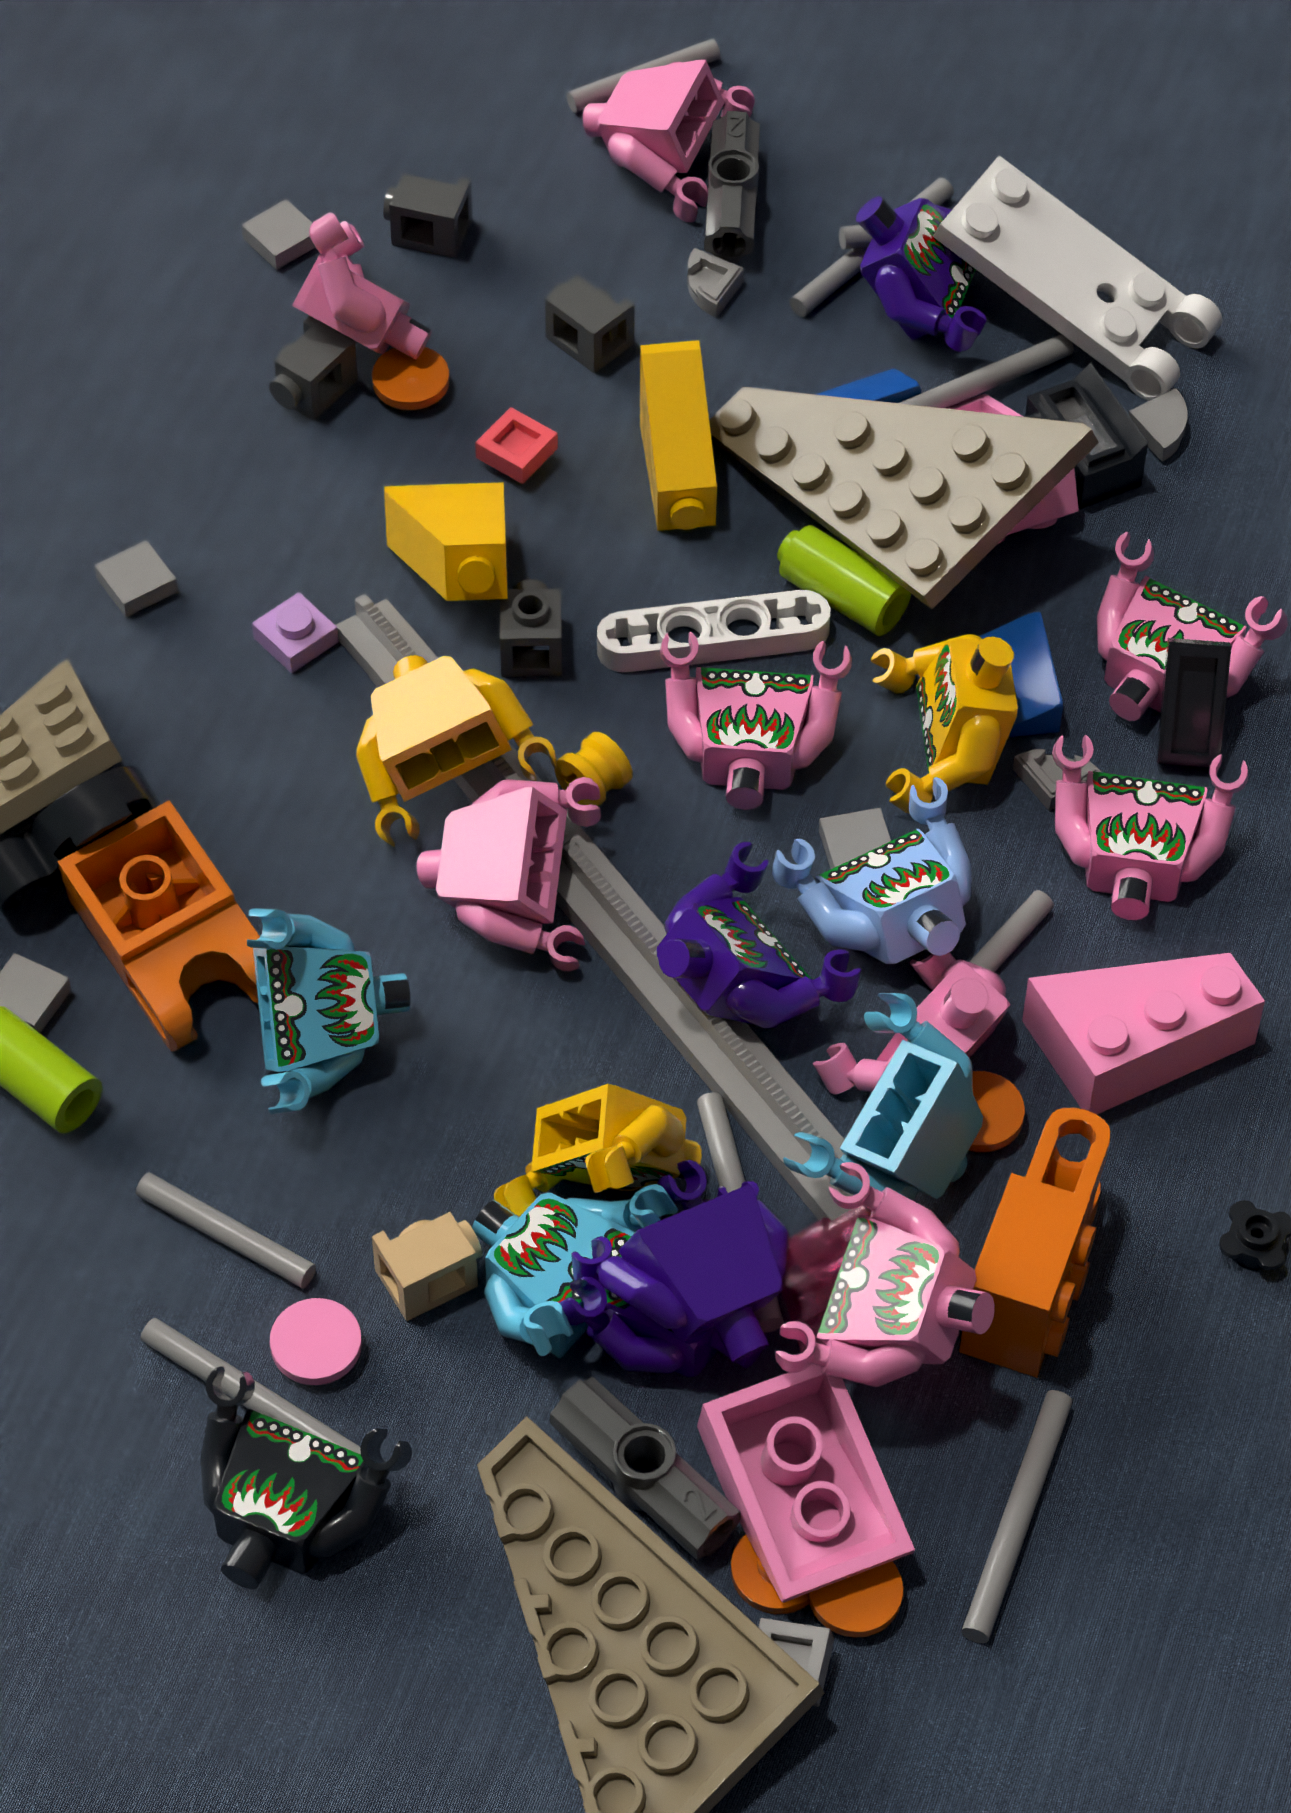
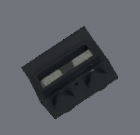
[1025,363,1149,509]

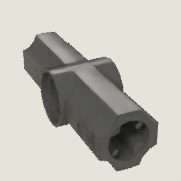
[704,111,760,263]
[550,1377,741,1560]

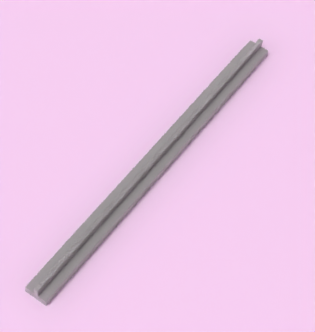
[336,594,872,1252]

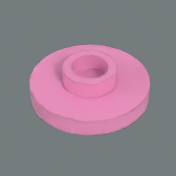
[270,1298,362,1385]

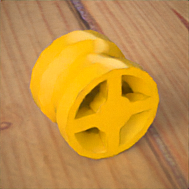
[554,732,633,807]

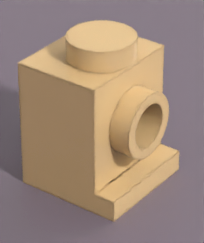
[372,1212,482,1321]

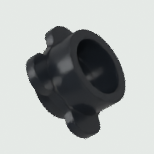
[1219,1200,1291,1270]

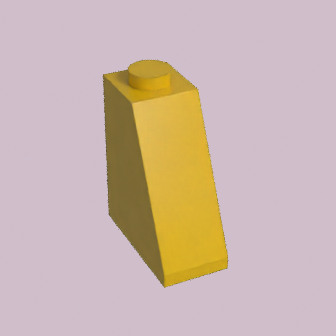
[640,340,717,531]
[384,482,508,601]

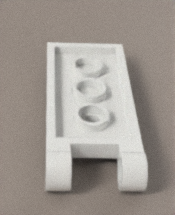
[933,155,1222,401]

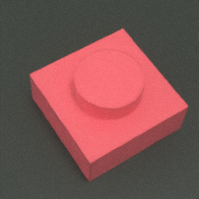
[475,407,558,484]

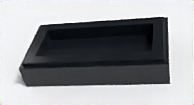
[1156,638,1232,767]

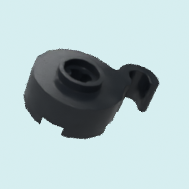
[0,766,161,910]

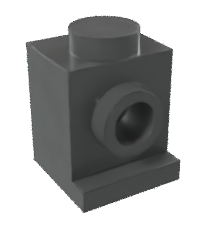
[383,174,473,259]
[545,274,635,374]
[269,315,358,421]
[500,580,562,677]

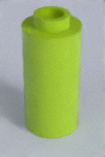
[777,525,911,636]
[0,1006,103,1133]

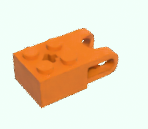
[57,800,260,1051]
[959,1108,1110,1378]

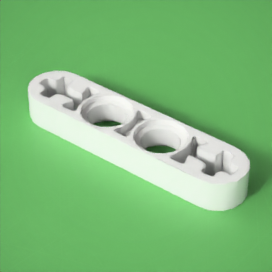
[597,590,830,672]

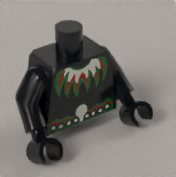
[200,1366,412,1589]

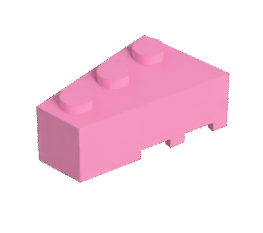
[1022,953,1265,1114]

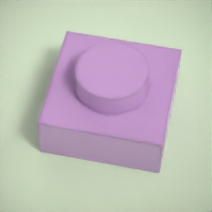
[252,592,339,674]

